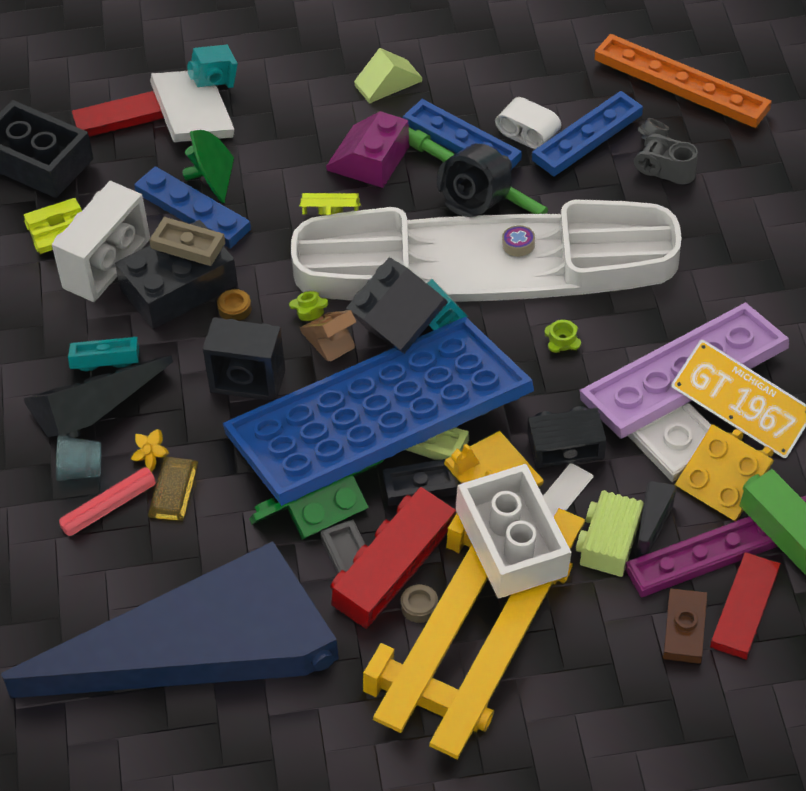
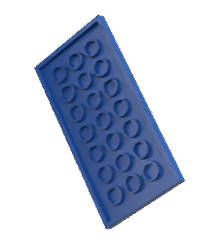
[223,316,534,506]

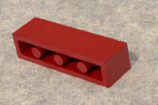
[330,487,456,630]

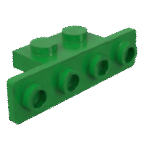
[249,460,384,540]

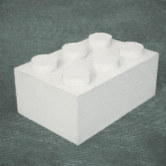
[52,181,150,302]
[456,464,572,599]

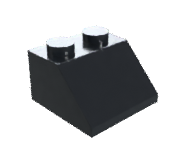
[346,257,448,354]

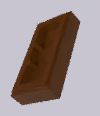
[663,588,707,663]

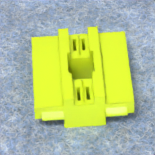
[299,193,361,215]
[24,198,82,254]

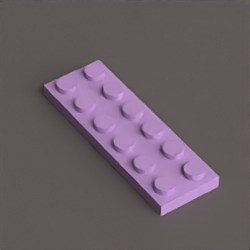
[580,302,789,439]

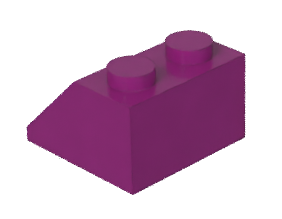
[326,111,409,188]

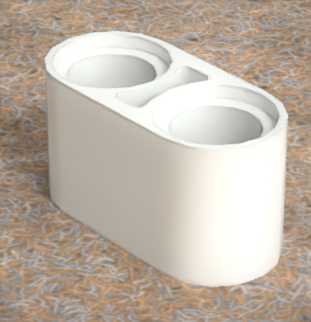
[495,97,562,149]

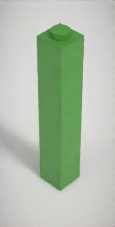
[739,469,806,575]

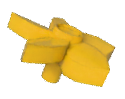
[131,429,169,472]

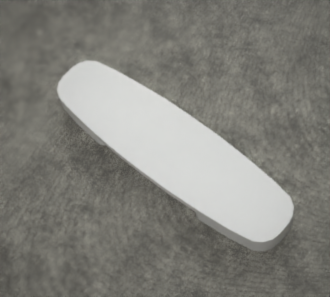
[291,200,682,302]

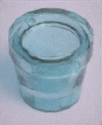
[56,435,102,482]

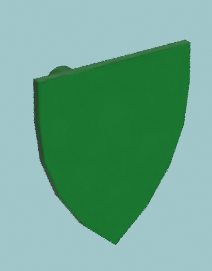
[183,129,234,203]

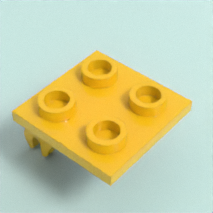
[675,424,774,521]
[444,431,544,487]

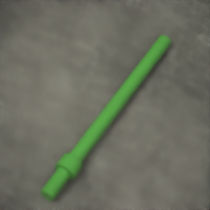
[409,127,548,214]

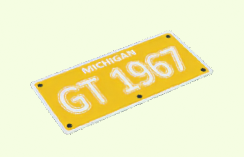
[671,340,806,458]

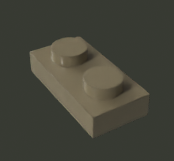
[149,217,225,266]

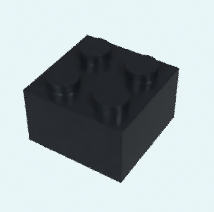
[203,318,286,401]

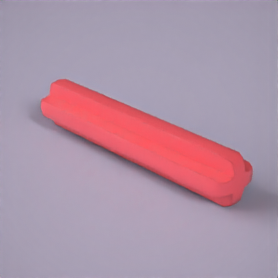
[59,467,156,536]

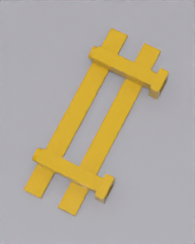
[363,508,585,760]

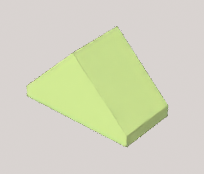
[354,48,422,104]

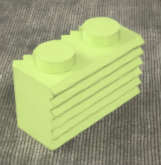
[576,490,644,577]

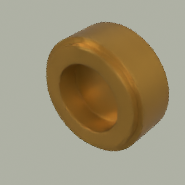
[217,289,252,321]

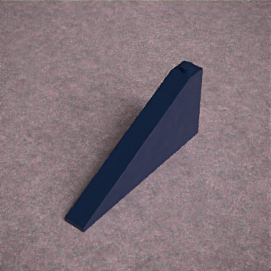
[1,541,339,698]

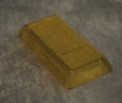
[148,457,198,521]

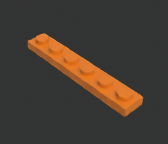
[594,34,771,128]

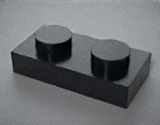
[382,459,458,506]

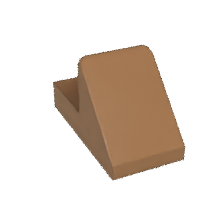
[300,310,356,361]

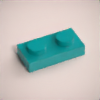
[68,337,139,371]

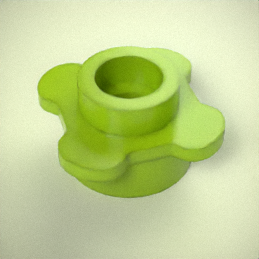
[289,291,328,321]
[545,320,581,353]

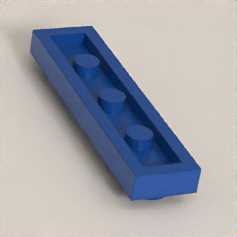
[532,91,643,177]
[403,99,521,170]
[134,166,251,249]

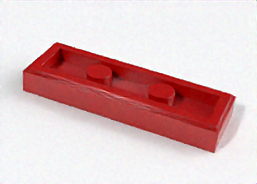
[71,91,164,137]
[710,552,781,660]

